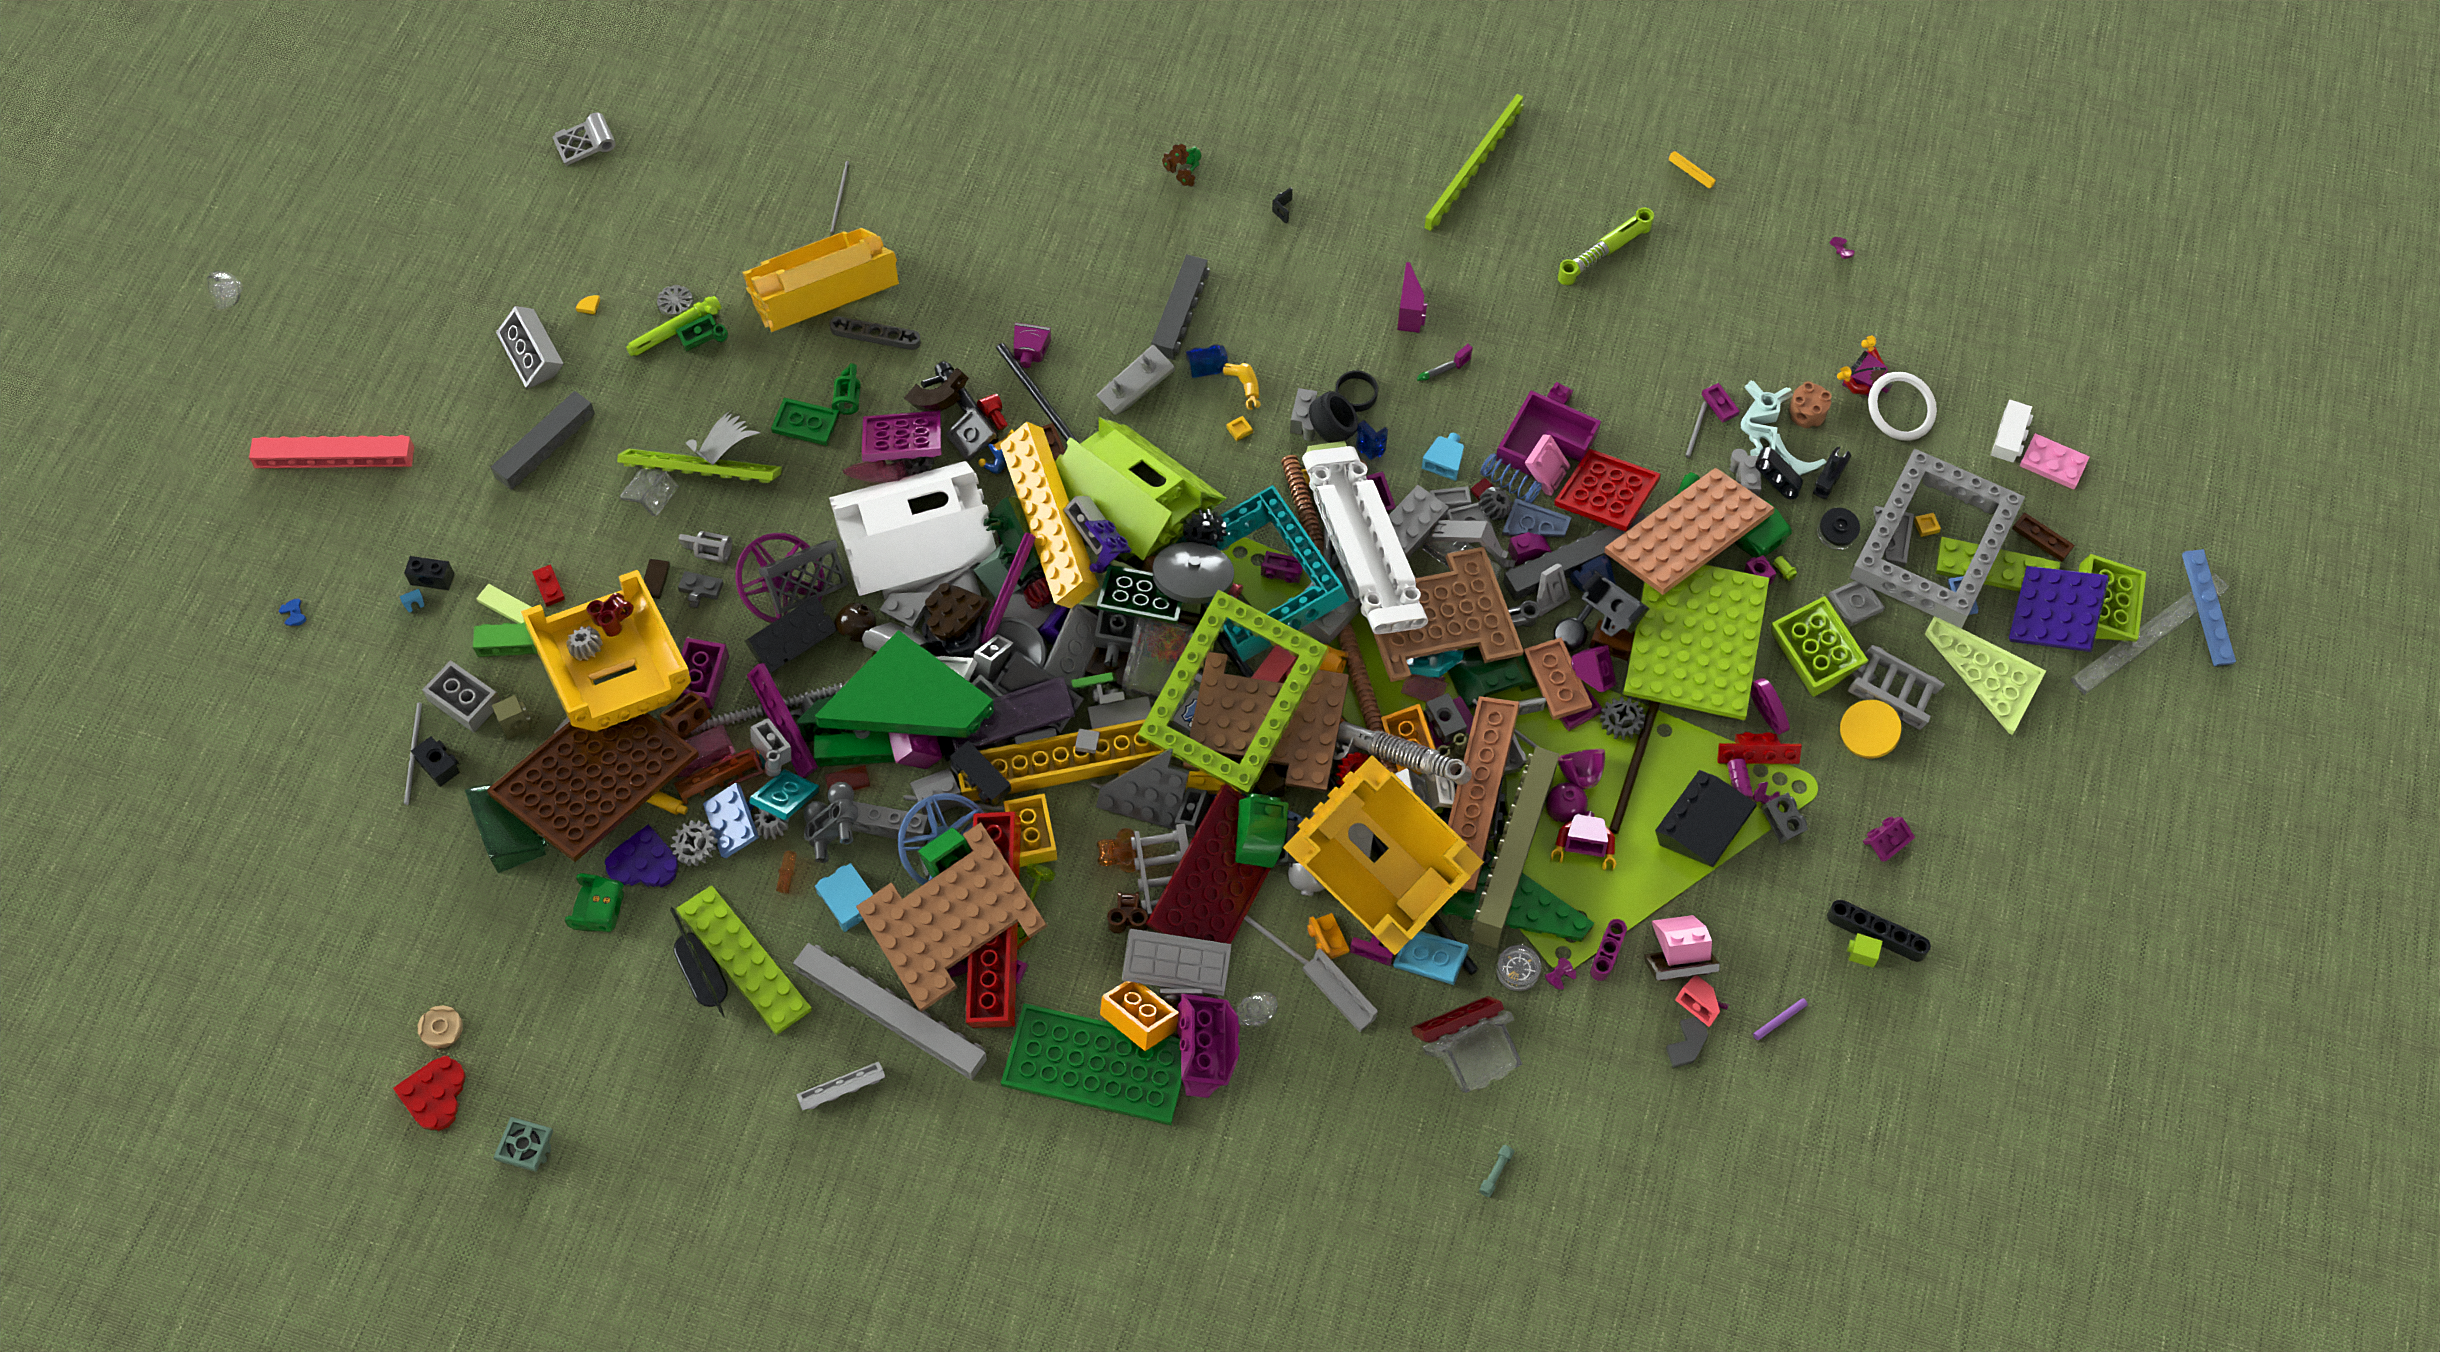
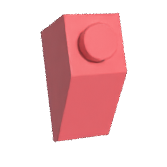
[1675,975,1720,1027]

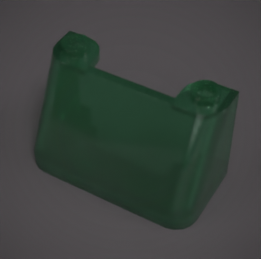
[465,783,548,873]

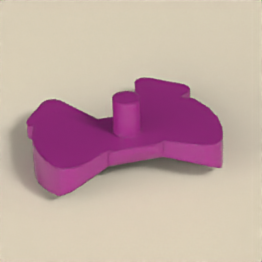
[1829,237,1855,259]
[1753,782,1780,808]
[1545,958,1576,989]

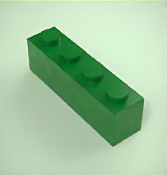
[814,731,896,767]

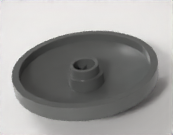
[1152,542,1234,604]
[967,617,1047,698]

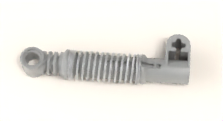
[1333,721,1472,785]

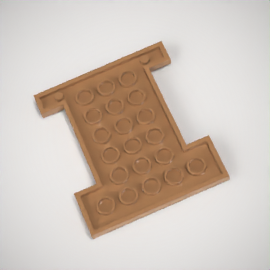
[1371,547,1524,682]
[1183,652,1349,792]
[856,822,1048,1012]

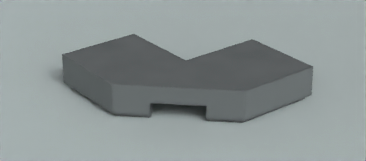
[1666,1017,1708,1068]

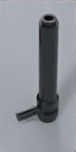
[921,361,999,445]

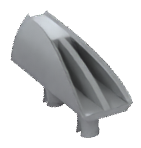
[1096,345,1175,415]

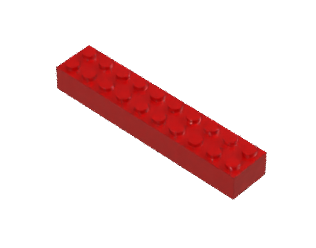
[966,811,1021,1028]

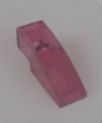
[842,460,908,482]

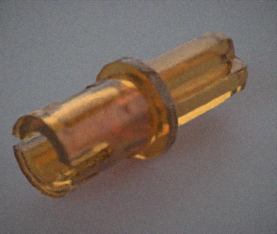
[775,851,797,893]

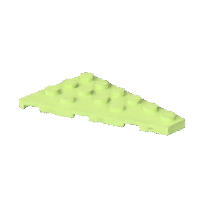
[1925,616,2046,735]

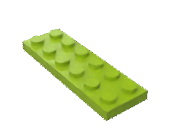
[1935,537,2060,592]

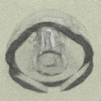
[207,271,243,310]

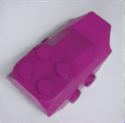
[1177,994,1240,1098]

